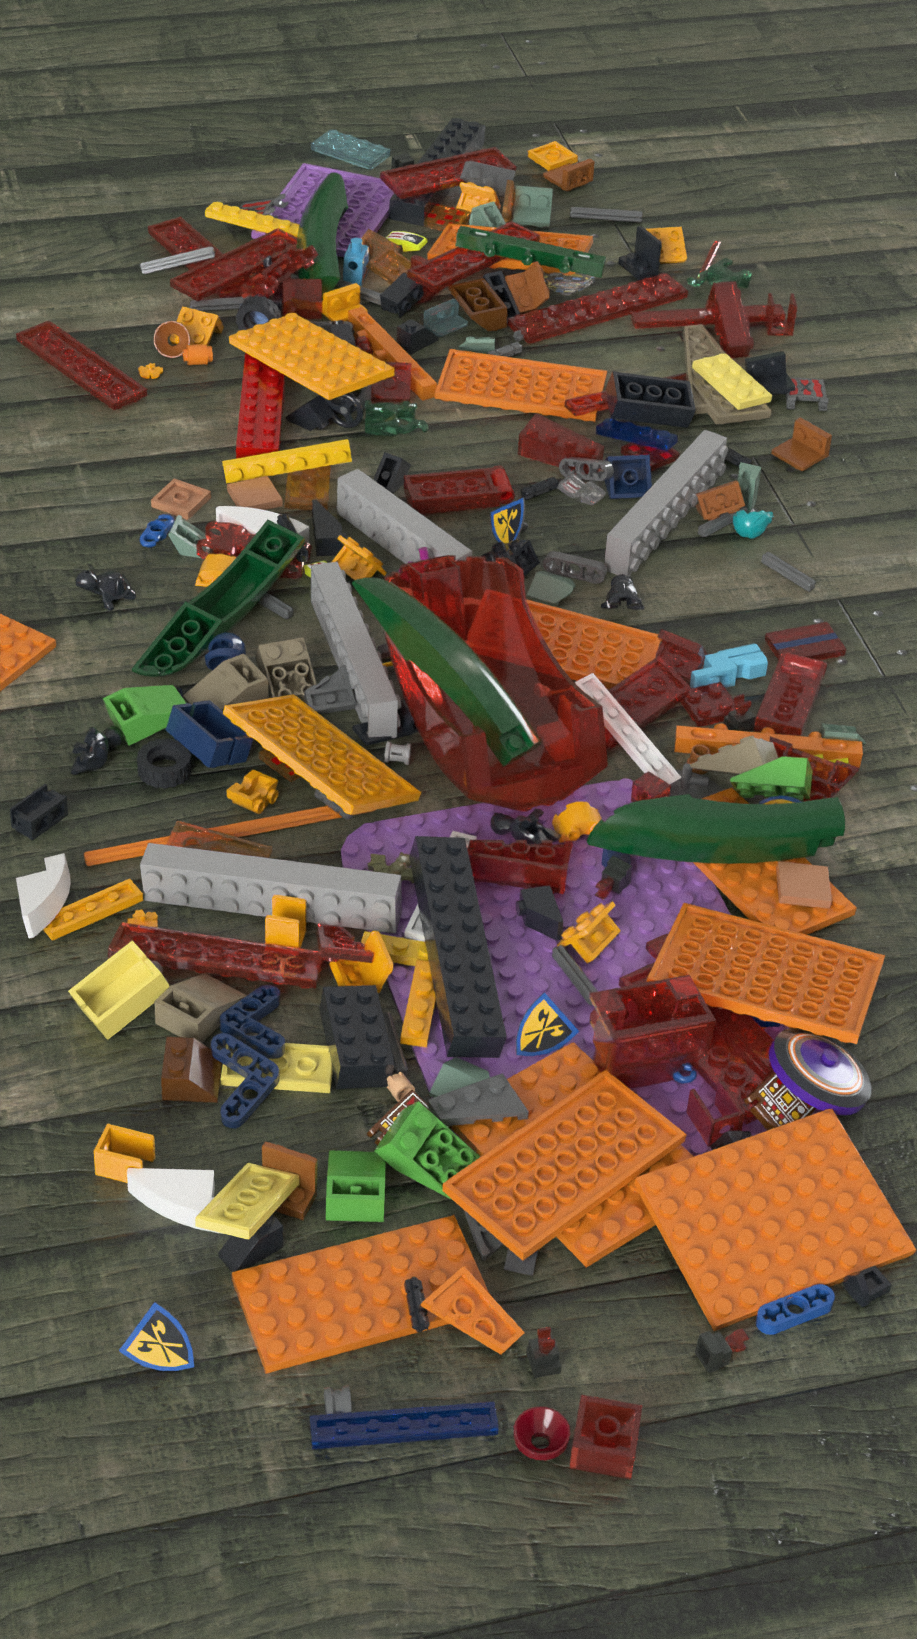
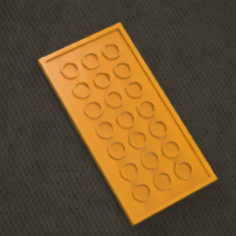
[229,313,394,400]
[223,694,421,815]

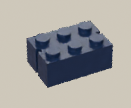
[166,700,253,768]

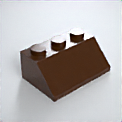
[448,278,507,331]

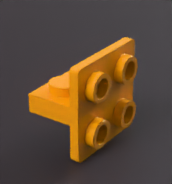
[456,182,501,215]
[315,283,368,321]
[332,535,387,581]
[557,901,621,963]

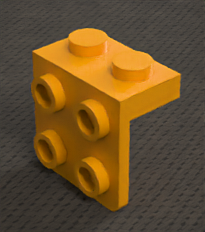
[646,227,687,264]
[169,306,224,346]
[329,931,393,993]

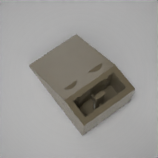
[255,637,317,703]
[183,654,268,711]
[690,736,778,776]
[154,973,247,1043]

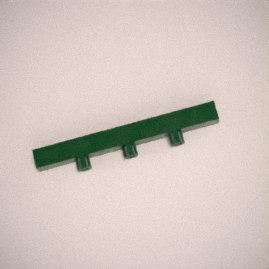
[455,225,606,278]

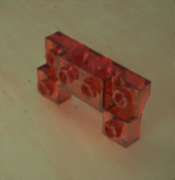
[237,245,319,299]

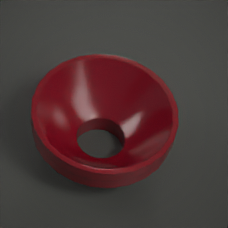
[513,1407,570,1460]

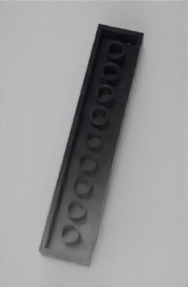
[389,118,485,227]
[409,836,507,1058]

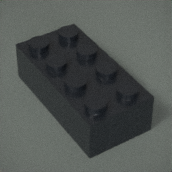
[605,371,696,428]
[319,985,395,1089]

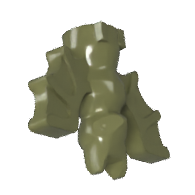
[367,852,414,884]

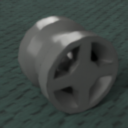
[324,1385,351,1418]

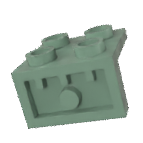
[513,186,553,227]

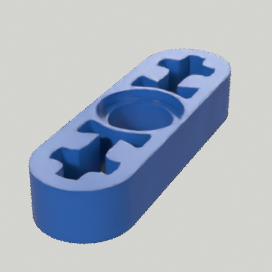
[756,1284,835,1335]

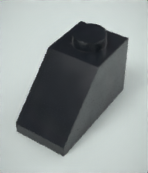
[397,319,439,355]
[327,320,355,346]
[285,395,335,431]
[373,452,411,494]
[516,886,564,940]
[218,1214,283,1272]

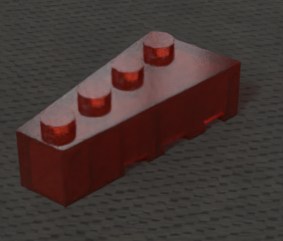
[705,281,754,358]
[518,413,604,475]
[467,840,573,894]

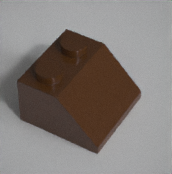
[161,1037,222,1103]

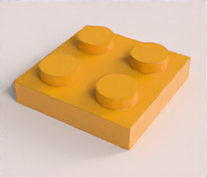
[528,141,578,171]

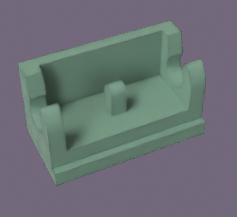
[738,462,761,514]

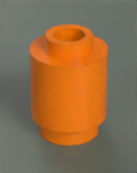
[183,344,213,365]

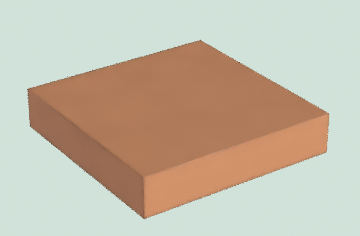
[227,476,282,510]
[151,478,211,520]
[776,861,832,909]

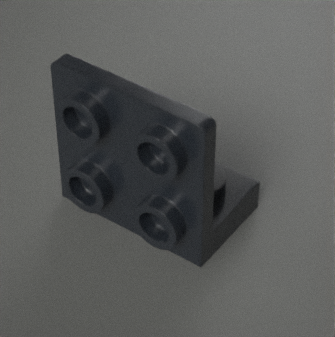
[618,226,662,281]
[745,351,796,395]
[474,539,540,585]

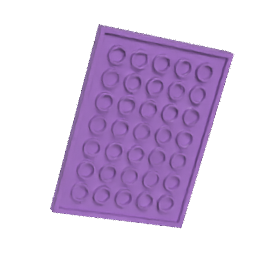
[251,163,402,257]

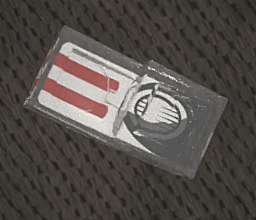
[557,473,606,505]

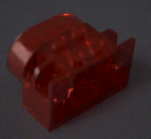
[589,975,716,1089]

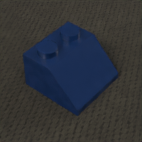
[604,455,652,499]

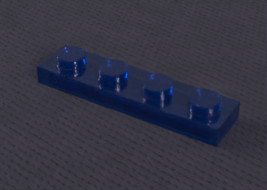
[596,418,678,451]

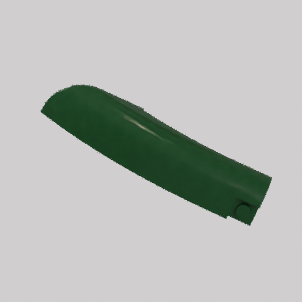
[296,172,348,303]
[132,519,305,677]
[352,578,543,767]
[587,794,845,864]

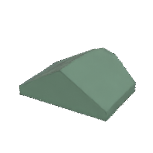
[469,201,509,229]
[458,337,495,354]
[168,515,215,559]
[527,571,576,607]
[821,723,866,746]
[429,1057,490,1098]

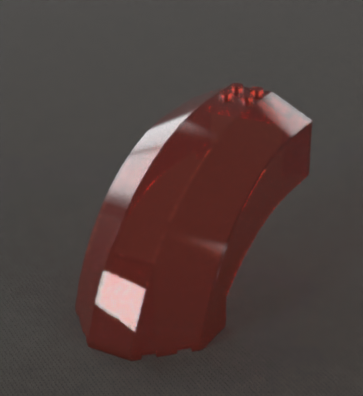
[383,555,608,811]

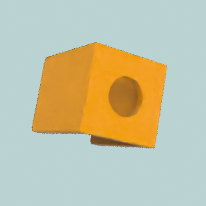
[265,894,306,955]
[94,1124,155,1183]

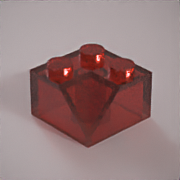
[569,1395,643,1479]

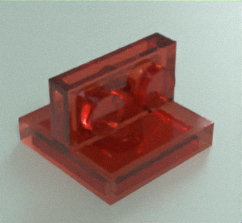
[653,629,708,680]

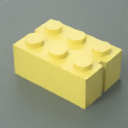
[68,941,170,1040]

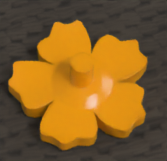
[138,363,163,379]
[127,909,158,934]

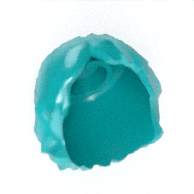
[732,510,774,539]

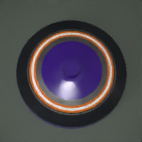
[769,1028,872,1115]

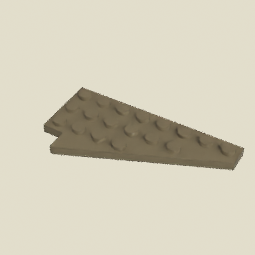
[683,324,772,425]

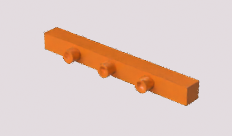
[348,307,437,401]
[674,723,863,768]

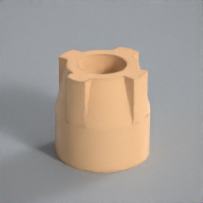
[387,1072,415,1102]

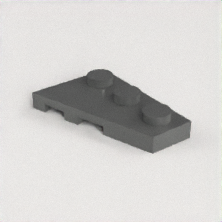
[460,161,516,205]

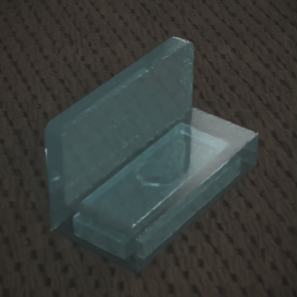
[424,299,468,338]

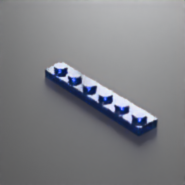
[310,1402,499,1449]

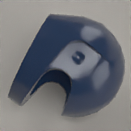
[205,632,246,670]

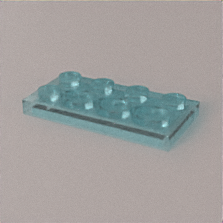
[311,129,390,170]

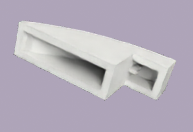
[216,506,309,547]
[16,853,71,938]
[127,1168,224,1234]

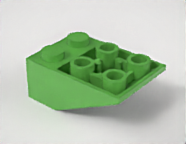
[103,685,186,746]
[730,757,813,801]
[374,1101,480,1199]
[326,1150,386,1222]

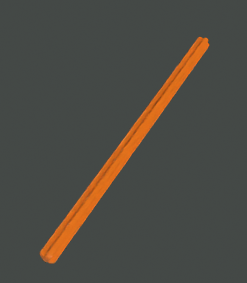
[84,806,375,866]

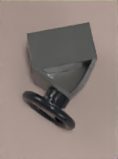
[325,384,372,428]

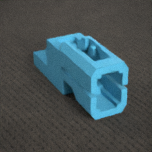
[689,643,768,695]

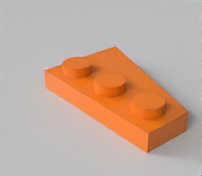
[420,1266,525,1355]

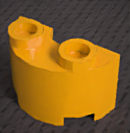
[195,554,237,587]
[227,770,279,814]
[552,801,602,843]

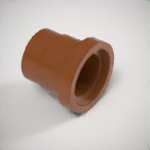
[687,745,710,775]

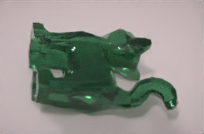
[687,258,752,299]
[365,400,429,437]

